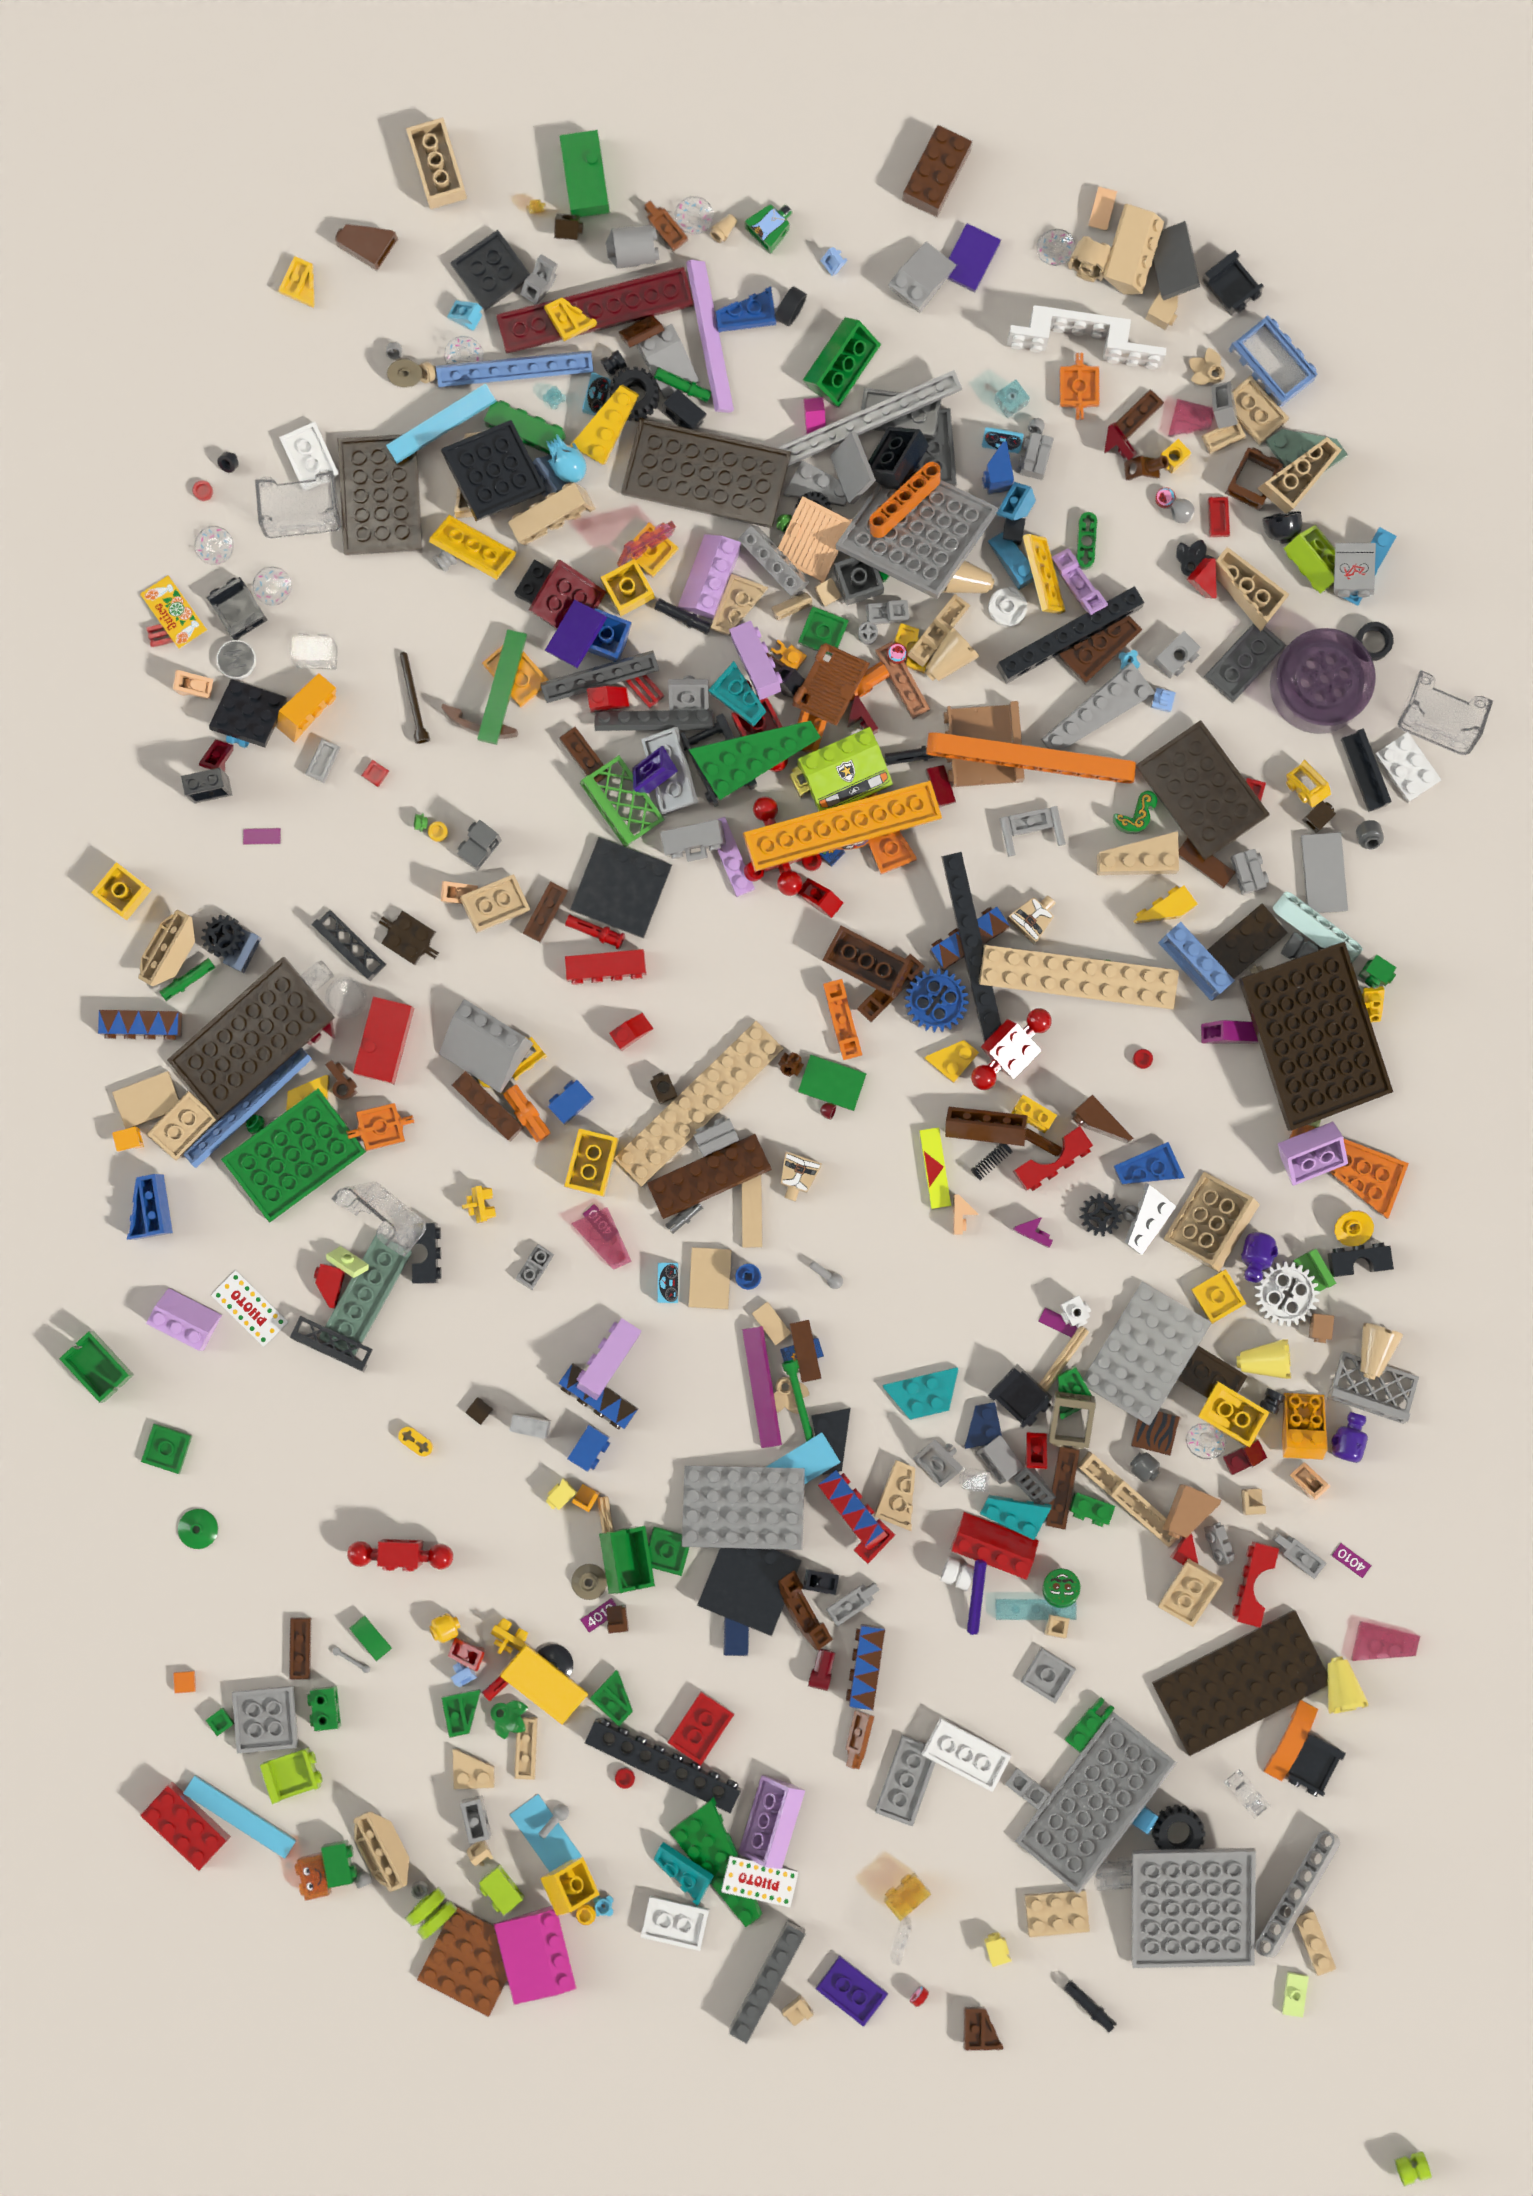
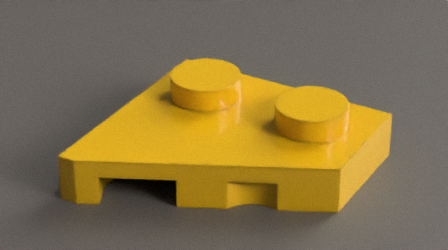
[286,1075,329,1111]

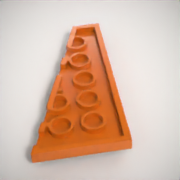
[1289,1125,1409,1219]

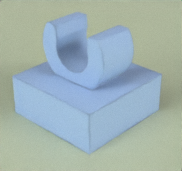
[820,247,847,276]
[1151,688,1176,712]
[451,1663,477,1688]

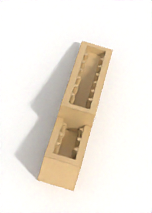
[1077,1451,1176,1548]

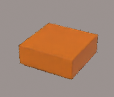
[173,1671,196,1693]

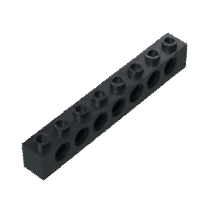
[997,586,1145,684]
[585,1718,741,1814]

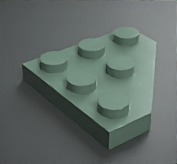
[1265,429,1348,472]

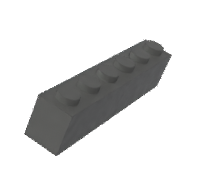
[729,1920,806,2044]

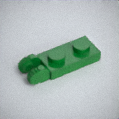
[1064,1697,1114,1753]

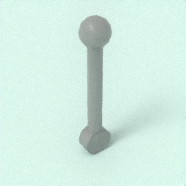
[333,1647,370,1673]

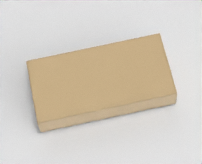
[1202,419,1246,454]
[752,1302,791,1345]

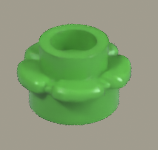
[776,514,792,532]
[414,813,428,832]

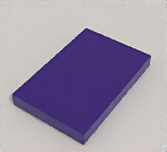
[947,223,1001,292]
[545,599,607,668]
[815,1955,888,2027]

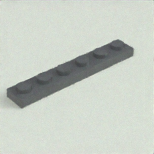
[541,650,659,703]
[594,710,713,731]

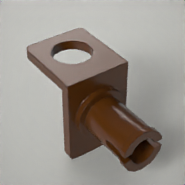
[1124,455,1169,481]

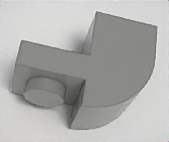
[521,254,558,304]

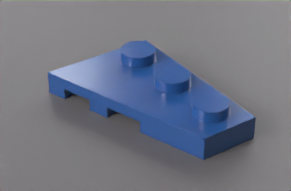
[1113,1142,1185,1184]

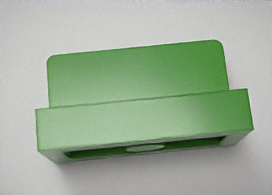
[1293,1249,1337,1292]

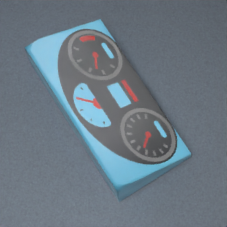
[582,372,611,416]
[982,427,1024,453]
[658,1263,678,1303]

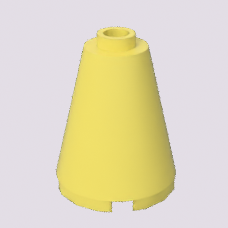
[1236,1339,1291,1379]
[1328,1656,1369,1714]

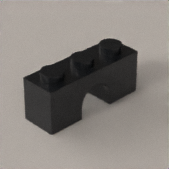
[411,1223,442,1284]
[1327,1242,1394,1277]

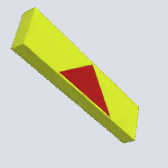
[919,1127,951,1209]

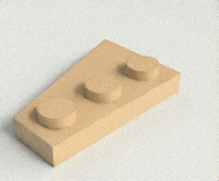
[710,574,768,636]

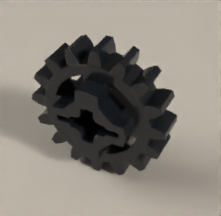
[201,914,245,958]
[1079,1193,1123,1237]

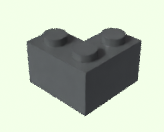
[457,820,502,871]

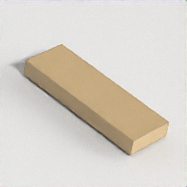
[514,1717,538,1780]

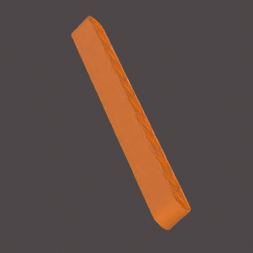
[926,732,1136,783]

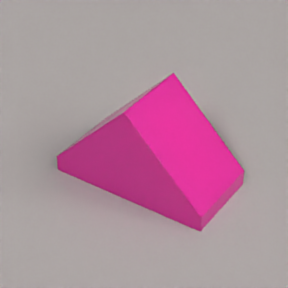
[803,397,826,435]

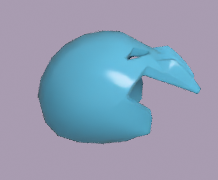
[546,434,587,483]

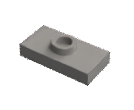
[305,739,340,783]

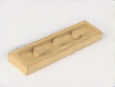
[742,1175,762,1248]

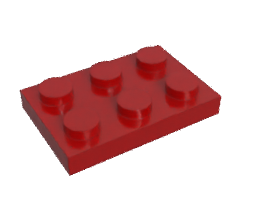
[667,1691,735,1765]

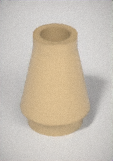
[710,214,737,243]

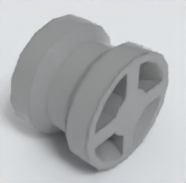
[433,550,457,572]
[858,622,878,645]

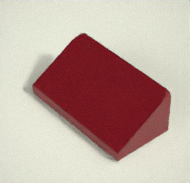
[925,765,956,808]

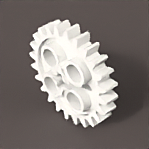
[1254,1262,1320,1326]

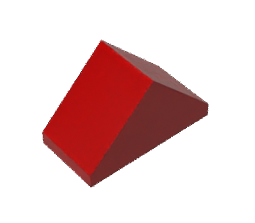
[1187,558,1217,599]
[1170,1533,1198,1566]

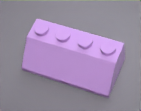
[678,534,741,620]
[738,1775,805,1869]

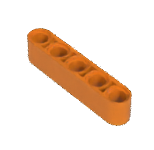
[869,462,941,538]

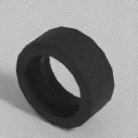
[775,286,807,326]
[1354,622,1394,661]

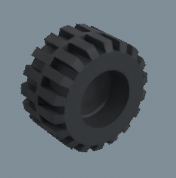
[609,367,659,422]
[1152,1805,1206,1850]

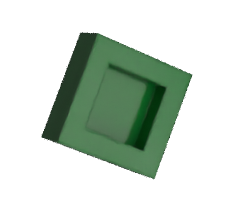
[205,1708,234,1736]

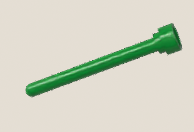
[782,1359,813,1442]

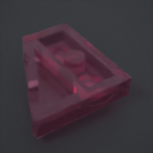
[1168,399,1214,437]

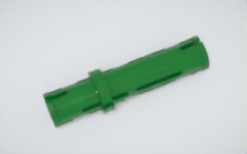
[653,366,711,403]
[159,958,216,1002]

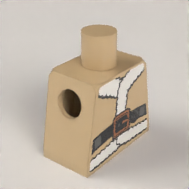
[1007,895,1056,945]
[781,1152,822,1202]

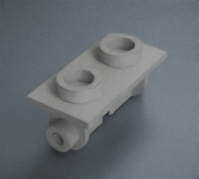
[1203,1522,1235,1565]

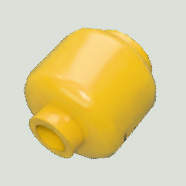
[429,1613,460,1643]

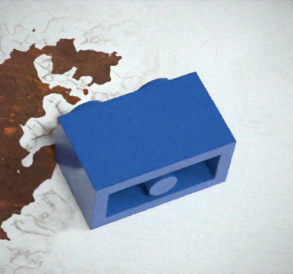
[548,1080,594,1125]
[567,1424,611,1472]

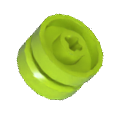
[405,1887,457,1940]

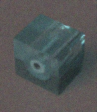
[994,379,1030,419]

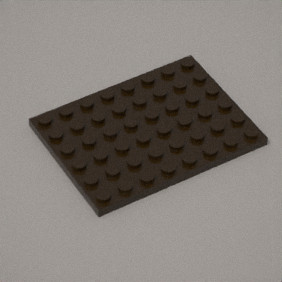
[1238,941,1393,1131]

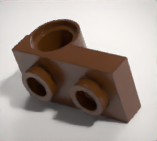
[325,1060,358,1100]

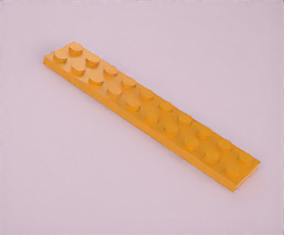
[743,781,942,871]

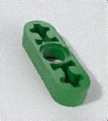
[1076,512,1097,570]

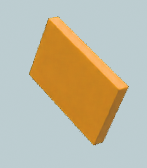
[482,645,549,708]

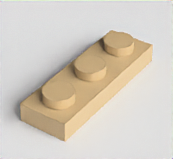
[1296,1909,1336,1976]

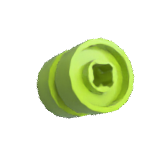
[1395,2151,1432,2186]

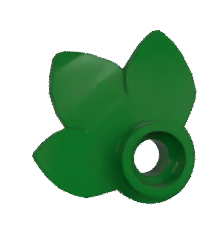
[490,1700,528,1739]

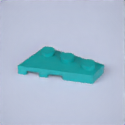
[708,661,766,726]
[980,1495,1052,1540]
[653,1842,714,1906]

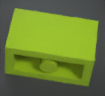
[479,1864,524,1915]

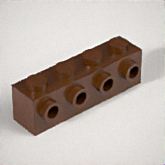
[945,1106,1028,1146]

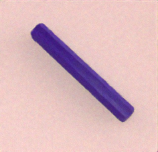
[967,1559,987,1635]

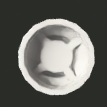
[940,1556,974,1591]

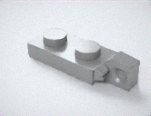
[1272,1533,1326,1579]
[826,1582,879,1627]

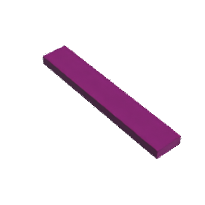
[742,1326,782,1448]

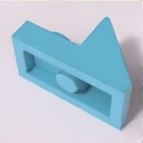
[447,300,482,331]

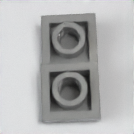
[515,1244,554,1290]

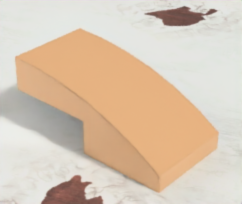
[1088,186,1117,230]

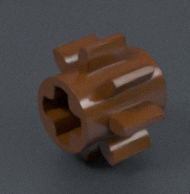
[778,1052,804,1077]

